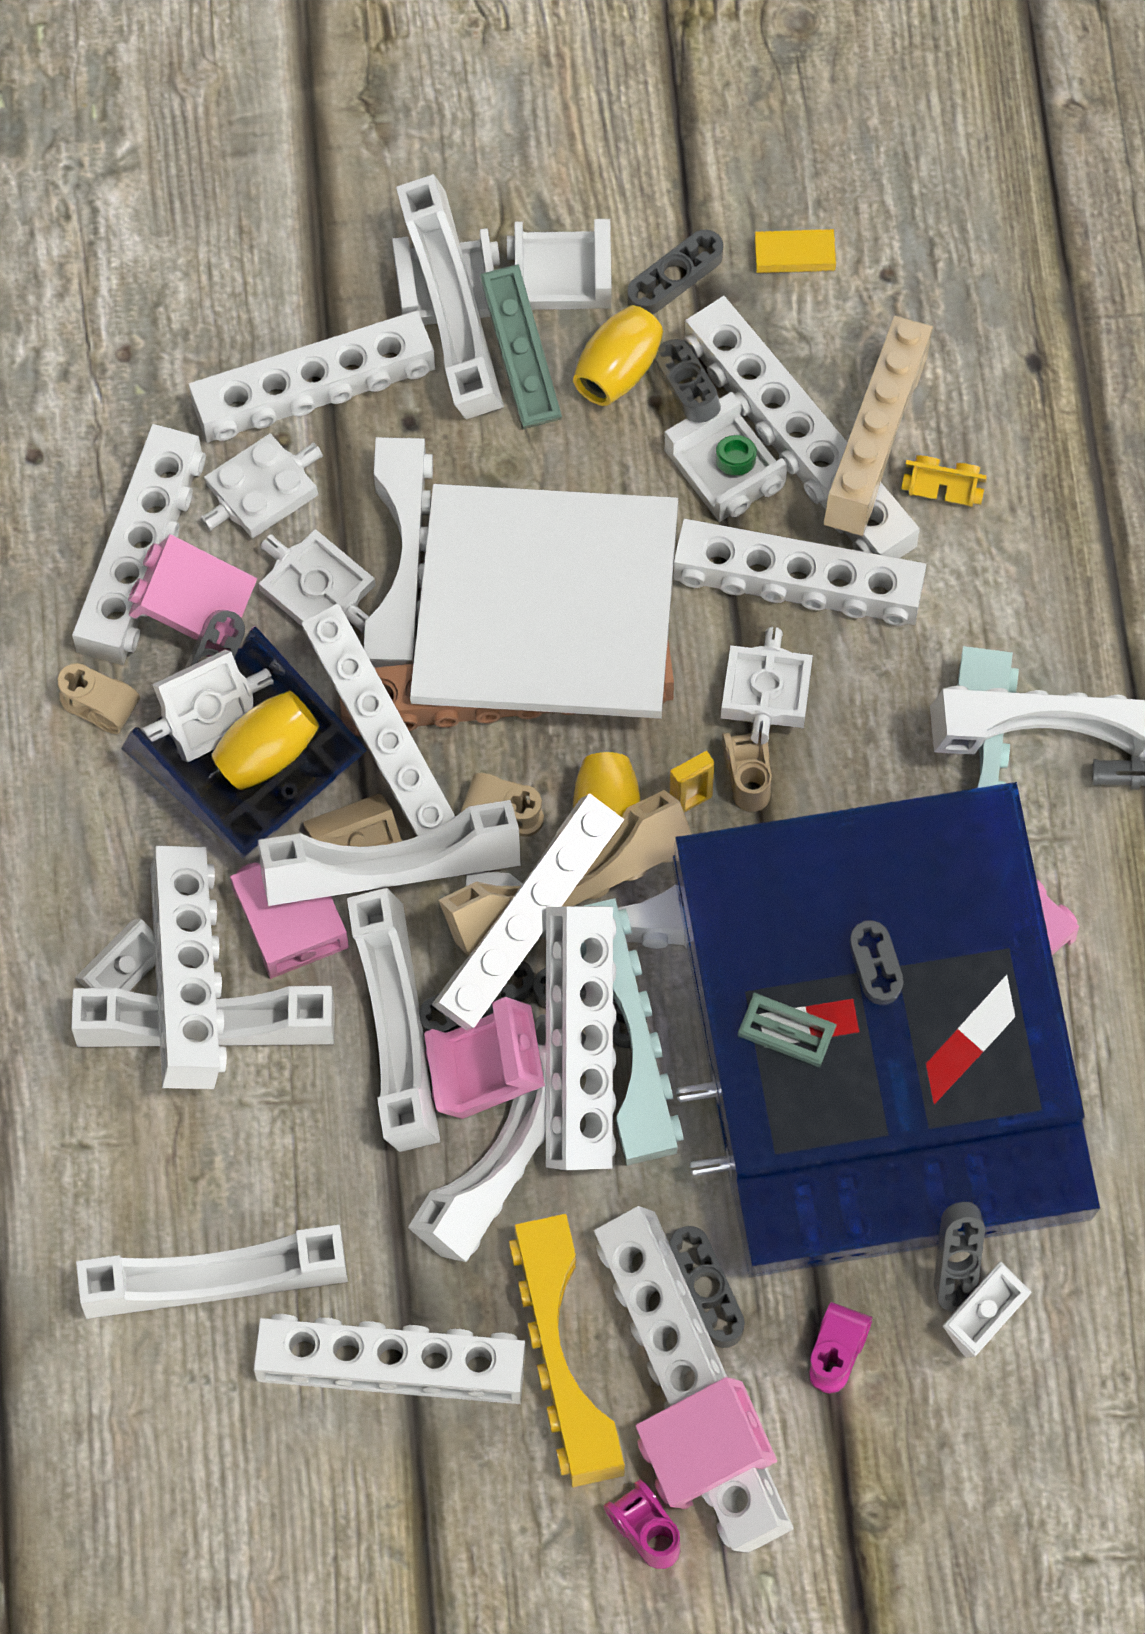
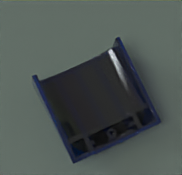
[121,626,367,859]

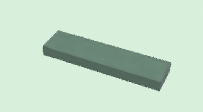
[479,264,562,430]

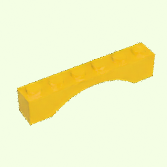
[508,1214,625,1488]

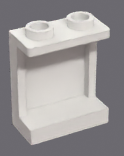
[507,219,611,310]
[392,228,500,325]
[664,392,787,522]

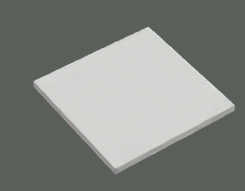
[410,484,678,719]

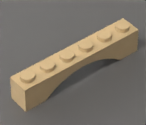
[823,316,933,536]
[439,790,696,956]

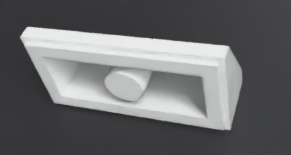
[75,919,155,991]
[942,1262,1032,1358]

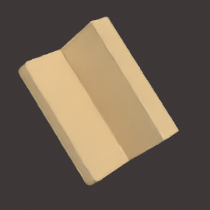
[303,794,402,847]

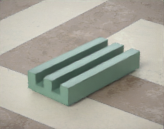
[738,993,837,1068]

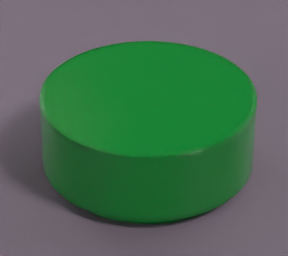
[716,435,757,475]

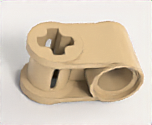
[57,663,140,734]
[722,731,772,812]
[460,773,544,837]

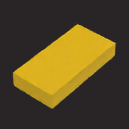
[754,229,836,273]
[670,750,714,813]

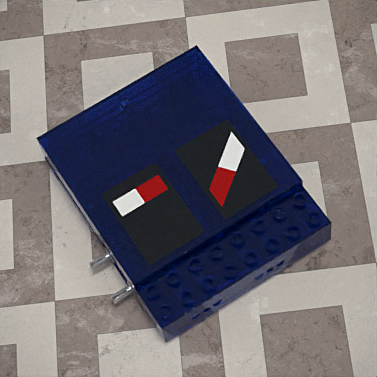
[672,782,1100,1278]

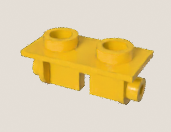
[901,455,987,507]

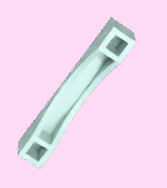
[933,646,1019,897]
[580,898,684,1166]

